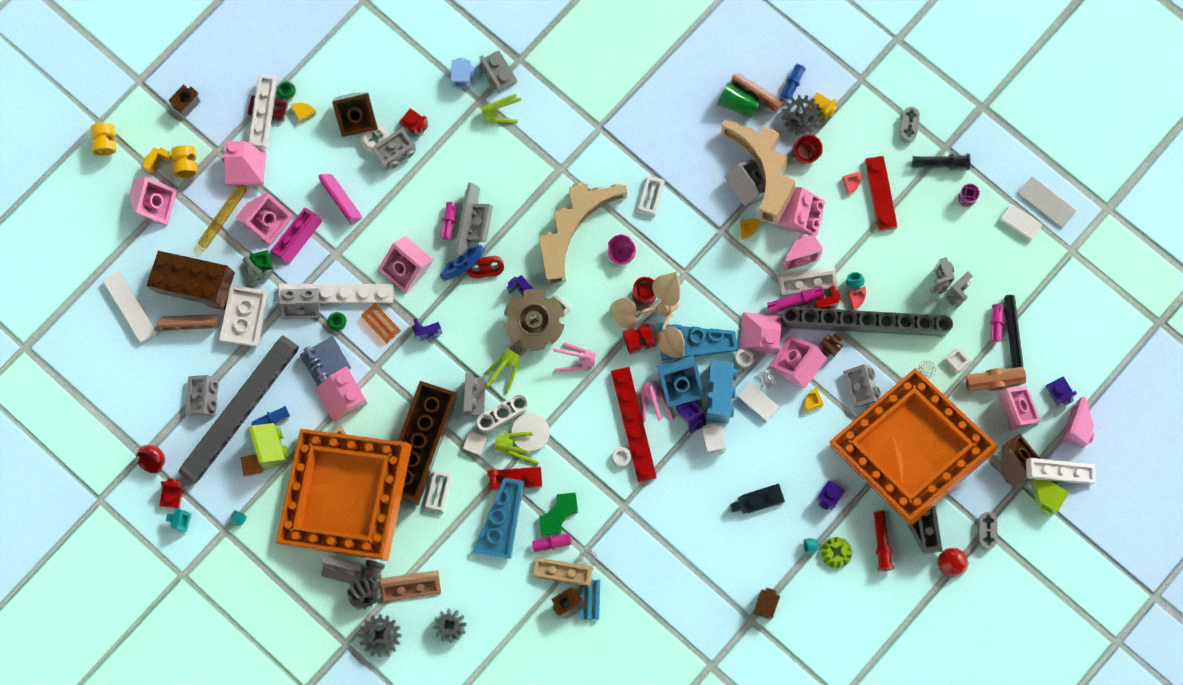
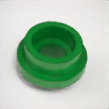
[277,81,296,100]
[327,312,347,331]

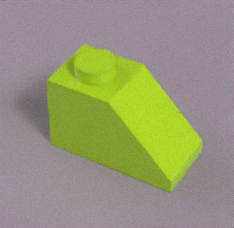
[1029,479,1069,515]

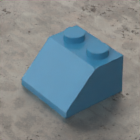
[656,355,705,408]

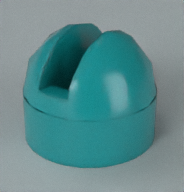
[230,510,247,526]
[803,538,819,554]

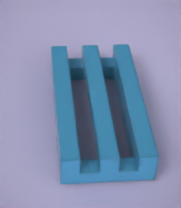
[580,579,600,620]

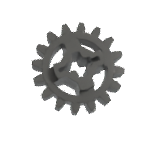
[781,95,822,136]
[358,614,402,658]

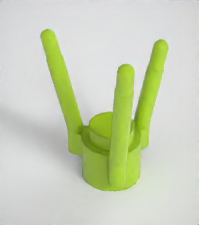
[481,94,522,124]
[485,348,521,393]
[494,432,539,465]

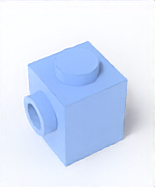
[451,58,475,88]

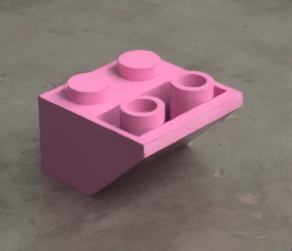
[777,187,825,236]

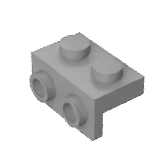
[930,257,955,294]

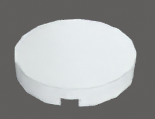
[512,413,550,452]

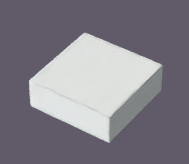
[944,347,972,374]
[463,431,488,456]

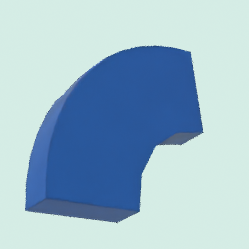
[440,245,486,281]

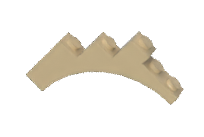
[721,119,796,226]
[539,183,627,285]

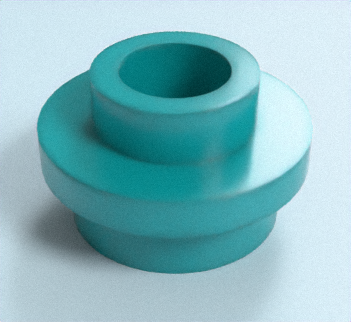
[846,272,865,289]

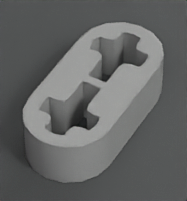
[900,107,920,143]
[978,512,998,550]

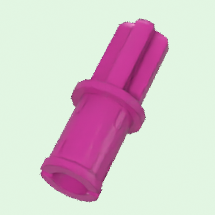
[440,202,458,240]
[989,304,1005,343]
[532,533,572,552]

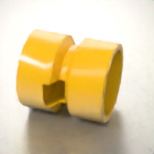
[90,123,116,156]
[171,145,198,178]

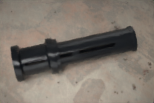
[912,153,970,170]

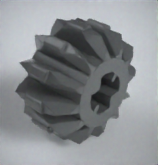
[347,577,382,610]
[433,609,467,643]

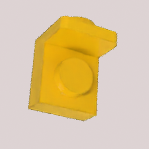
[807,92,837,120]

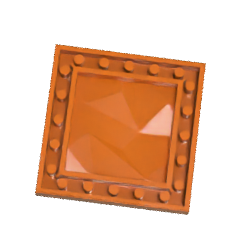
[829,368,997,527]
[276,429,412,561]

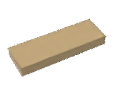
[532,557,594,587]

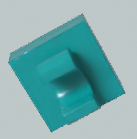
[165,508,192,533]

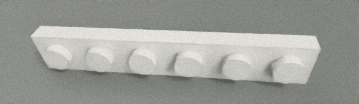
[278,284,394,304]

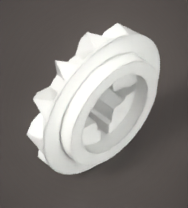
[360,124,390,153]

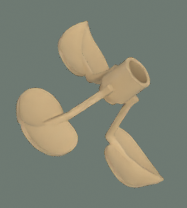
[610,272,685,358]

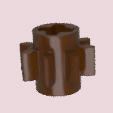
[819,333,843,357]

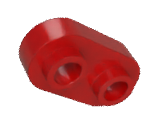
[466,256,504,279]

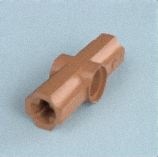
[965,367,1026,392]

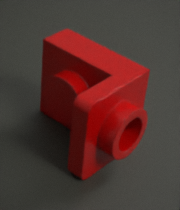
[399,108,428,137]
[814,285,841,309]
[159,478,184,509]

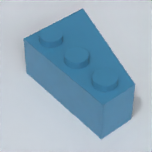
[706,361,737,423]

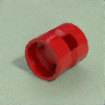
[632,276,656,307]
[622,323,656,355]

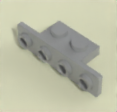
[454,182,493,256]

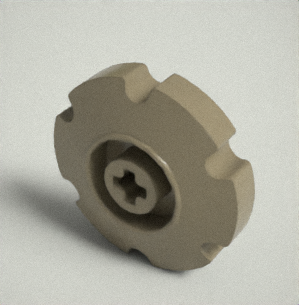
[504,289,564,351]

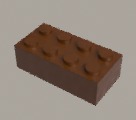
[146,250,235,308]

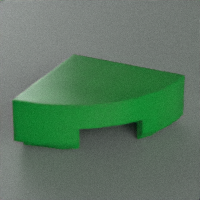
[249,250,273,270]

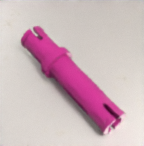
[767,285,825,315]

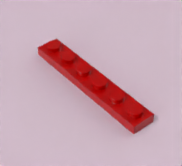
[611,367,657,483]

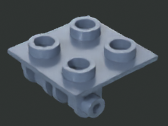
[299,336,351,387]

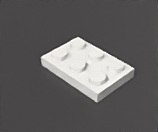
[219,285,269,348]

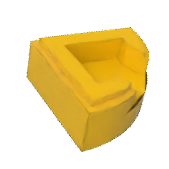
[291,102,317,122]
[740,219,759,240]
[804,387,824,413]

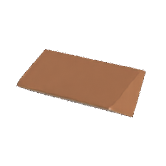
[731,73,784,113]
[157,314,218,331]
[380,570,441,602]

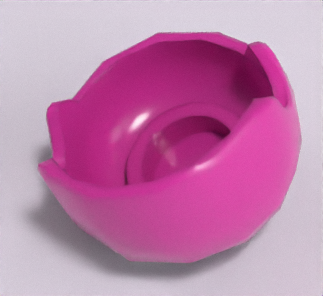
[608,234,636,265]

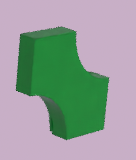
[539,492,578,536]

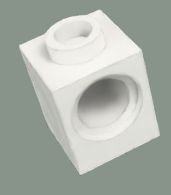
[702,424,727,455]

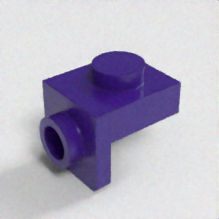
[412,318,442,341]

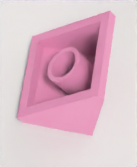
[998,386,1041,431]

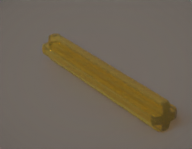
[198,185,247,249]

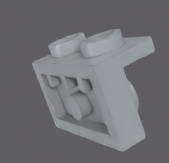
[478,50,517,93]
[371,128,416,171]
[944,271,973,308]
[279,289,321,319]
[843,364,881,408]
[463,373,486,416]
[185,375,219,416]
[321,554,364,584]

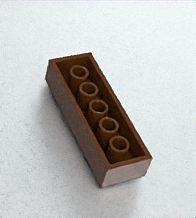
[398,381,458,506]

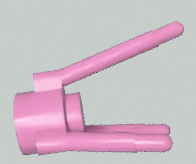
[553,342,596,372]
[640,382,674,422]

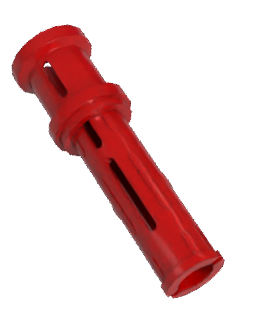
[873,511,895,572]

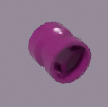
[958,184,980,207]

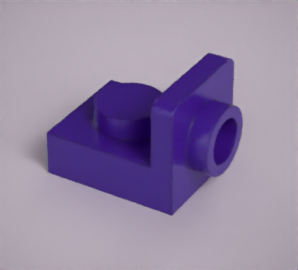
[507,275,534,296]
[1046,376,1078,406]
[676,401,706,433]
[816,480,845,510]

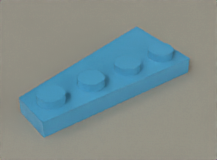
[657,322,738,361]
[473,478,524,559]

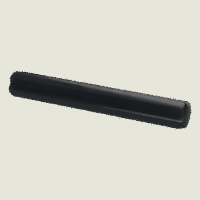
[1004,295,1024,368]

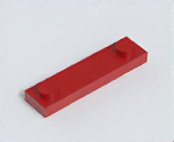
[864,156,898,232]

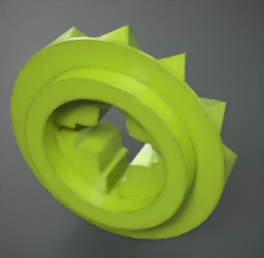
[821,537,852,568]

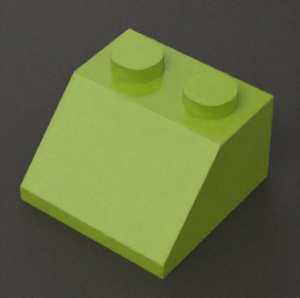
[248,423,289,470]

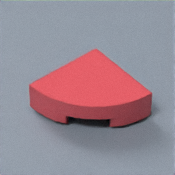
[842,171,861,195]
[847,286,866,310]

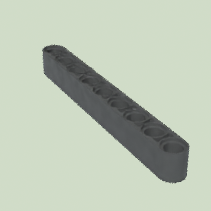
[781,307,953,337]
[178,335,299,484]

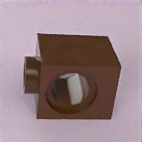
[168,84,201,118]
[551,587,586,618]
[753,588,780,620]

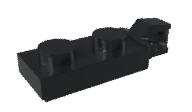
[729,483,785,514]

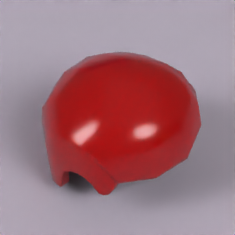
[792,135,823,164]
[136,444,166,473]
[937,548,969,577]

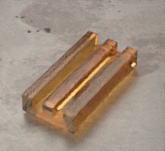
[361,303,401,344]

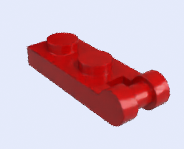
[487,467,542,491]

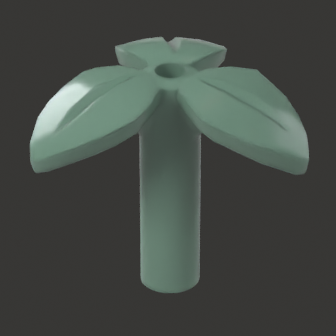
[242,256,273,288]

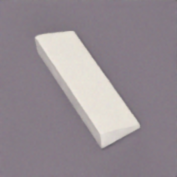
[1018,176,1077,228]
[778,266,837,296]

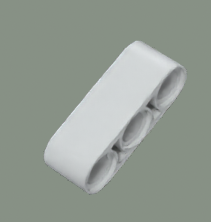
[477,394,529,434]

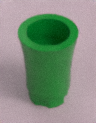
[717,82,759,118]

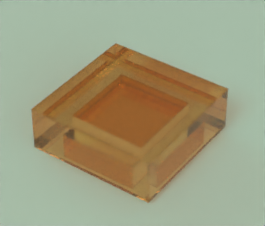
[240,454,263,477]

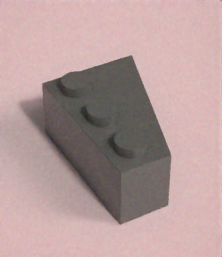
[907,506,943,555]

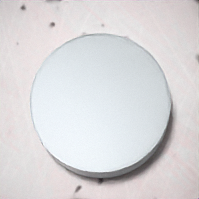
[734,349,754,369]
[612,447,631,467]

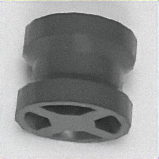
[362,559,385,580]

